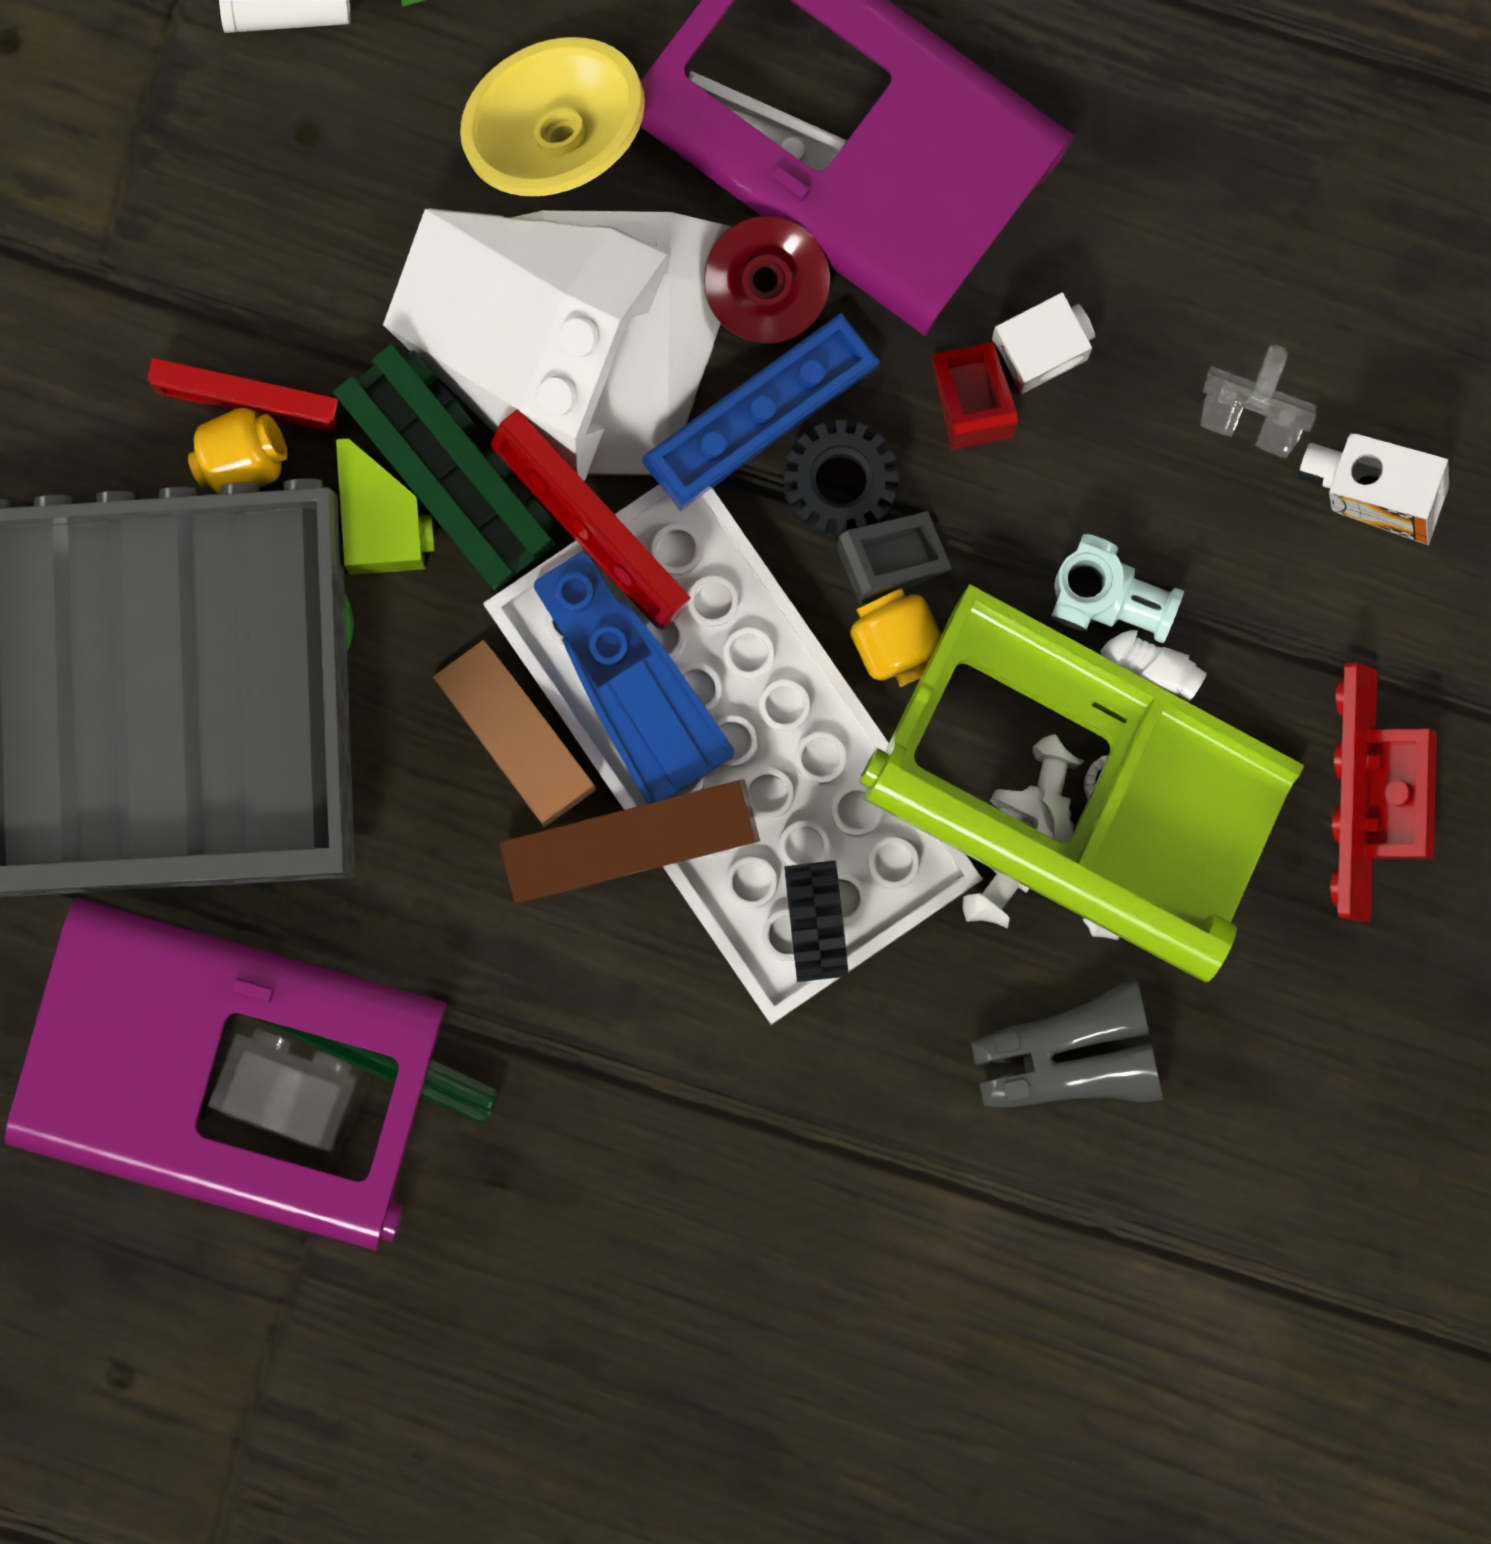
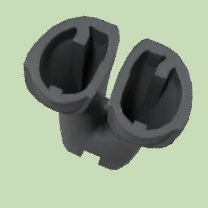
[971,979,1163,1108]

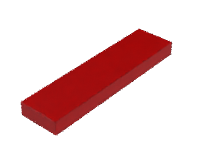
[490,409,691,631]

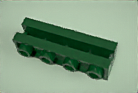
[333,343,558,593]

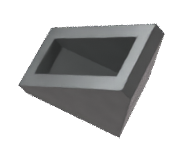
[837,511,952,607]

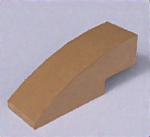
[433,640,596,828]

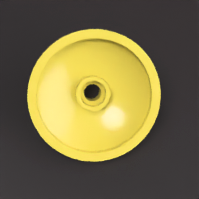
[460,37,645,196]

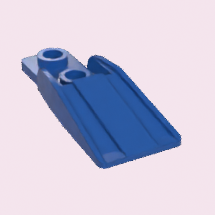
[534,553,734,804]

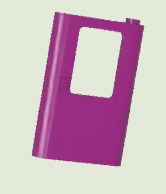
[640,0,1075,336]
[5,897,447,1251]

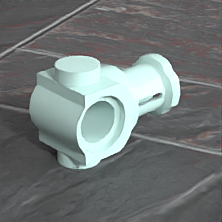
[1051,534,1184,644]

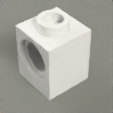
[992,292,1095,394]

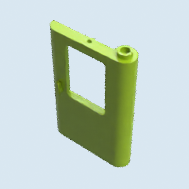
[859,584,1304,983]

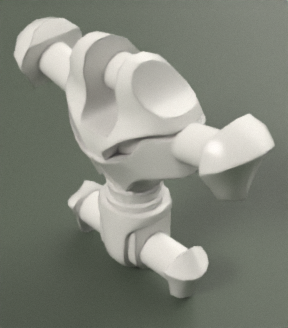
[963,734,1120,940]

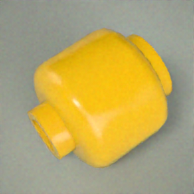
[188,406,288,495]
[850,588,942,687]

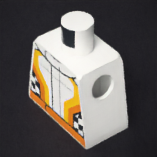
[1298,434,1449,545]

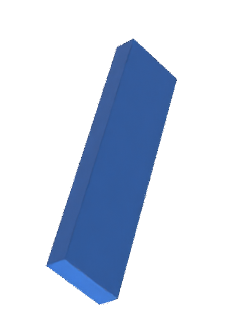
[641,313,880,511]

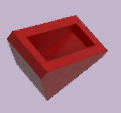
[932,342,1018,451]

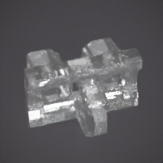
[1201,344,1317,458]

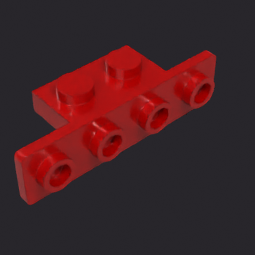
[1330,662,1437,922]

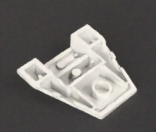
[383,208,671,482]
[512,210,732,476]

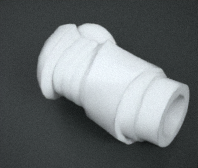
[1100,630,1207,702]

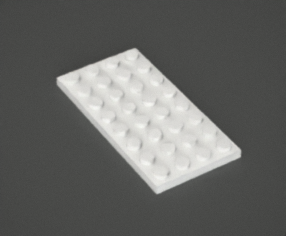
[483,485,983,1025]

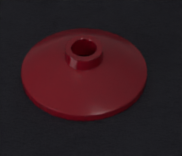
[704,216,830,343]

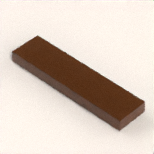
[499,779,760,904]

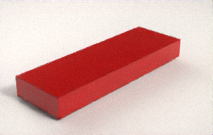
[147,358,344,434]

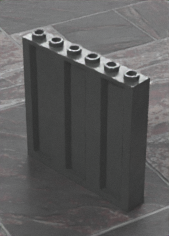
[0,479,355,897]

